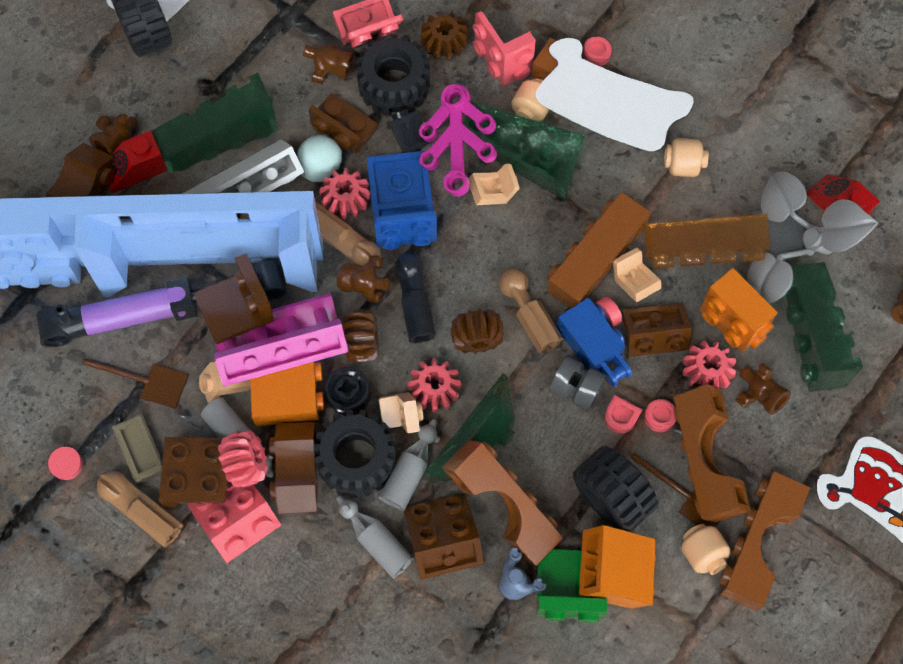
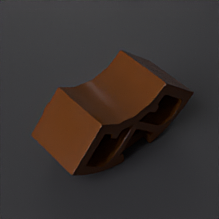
[46,143,115,197]
[269,422,318,514]

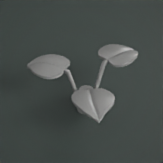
[747,172,878,304]

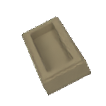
[112,414,162,485]

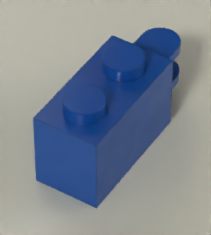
[556,298,632,387]

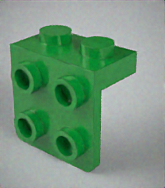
[537,549,607,623]

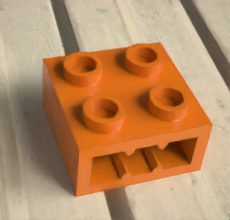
[699,268,778,353]
[250,361,324,426]
[579,525,656,609]

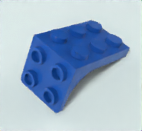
[367,151,437,250]

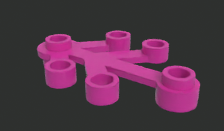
[419,84,497,197]

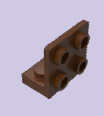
[194,253,275,344]
[159,437,228,510]
[404,493,484,580]

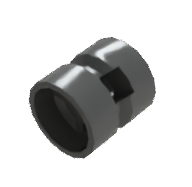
[549,355,607,411]

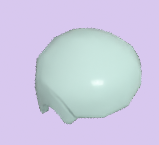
[297,135,342,182]

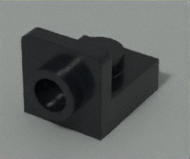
[386,109,432,153]

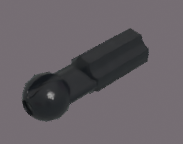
[394,253,436,344]

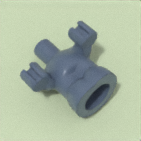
[499,547,546,600]

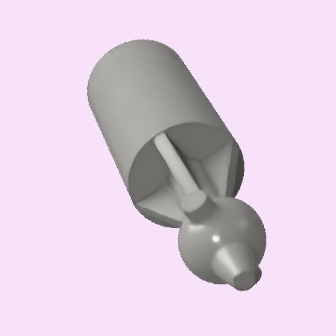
[200,397,274,478]
[379,419,440,511]
[336,496,414,579]

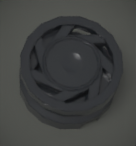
[325,367,370,416]

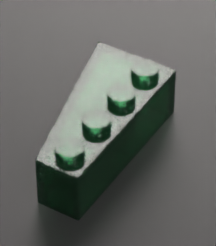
[151,73,278,173]
[463,102,585,201]
[784,262,863,392]

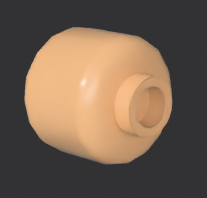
[511,78,550,123]
[664,138,709,178]
[681,524,731,575]

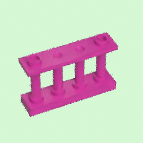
[214,293,349,387]

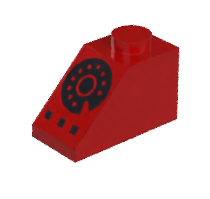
[109,131,168,194]
[807,174,880,216]

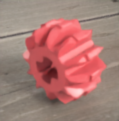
[319,167,371,220]
[682,340,736,389]
[408,357,462,413]
[218,430,268,487]

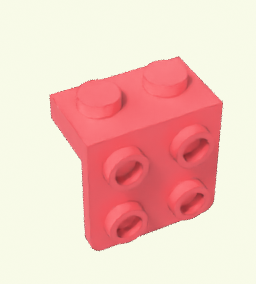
[332,0,404,48]
[473,11,536,86]
[188,481,281,563]

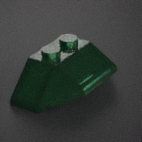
[425,373,515,483]

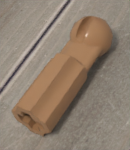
[315,202,381,267]
[498,268,563,354]
[97,471,183,548]

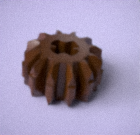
[421,10,469,61]
[451,308,504,354]
[342,309,379,363]

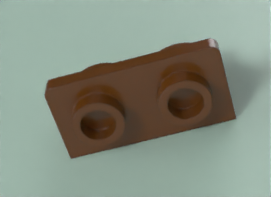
[308,93,378,154]
[622,303,692,357]

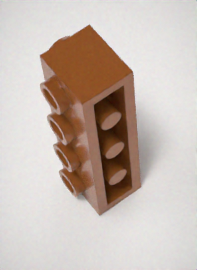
[546,192,651,309]

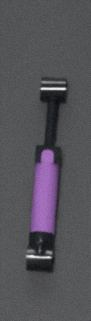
[36,260,286,347]

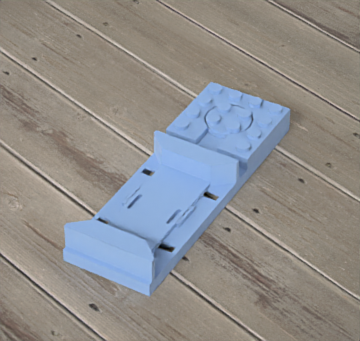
[0,191,323,297]

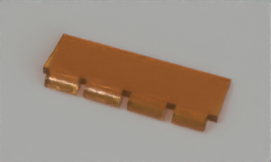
[645,214,770,269]

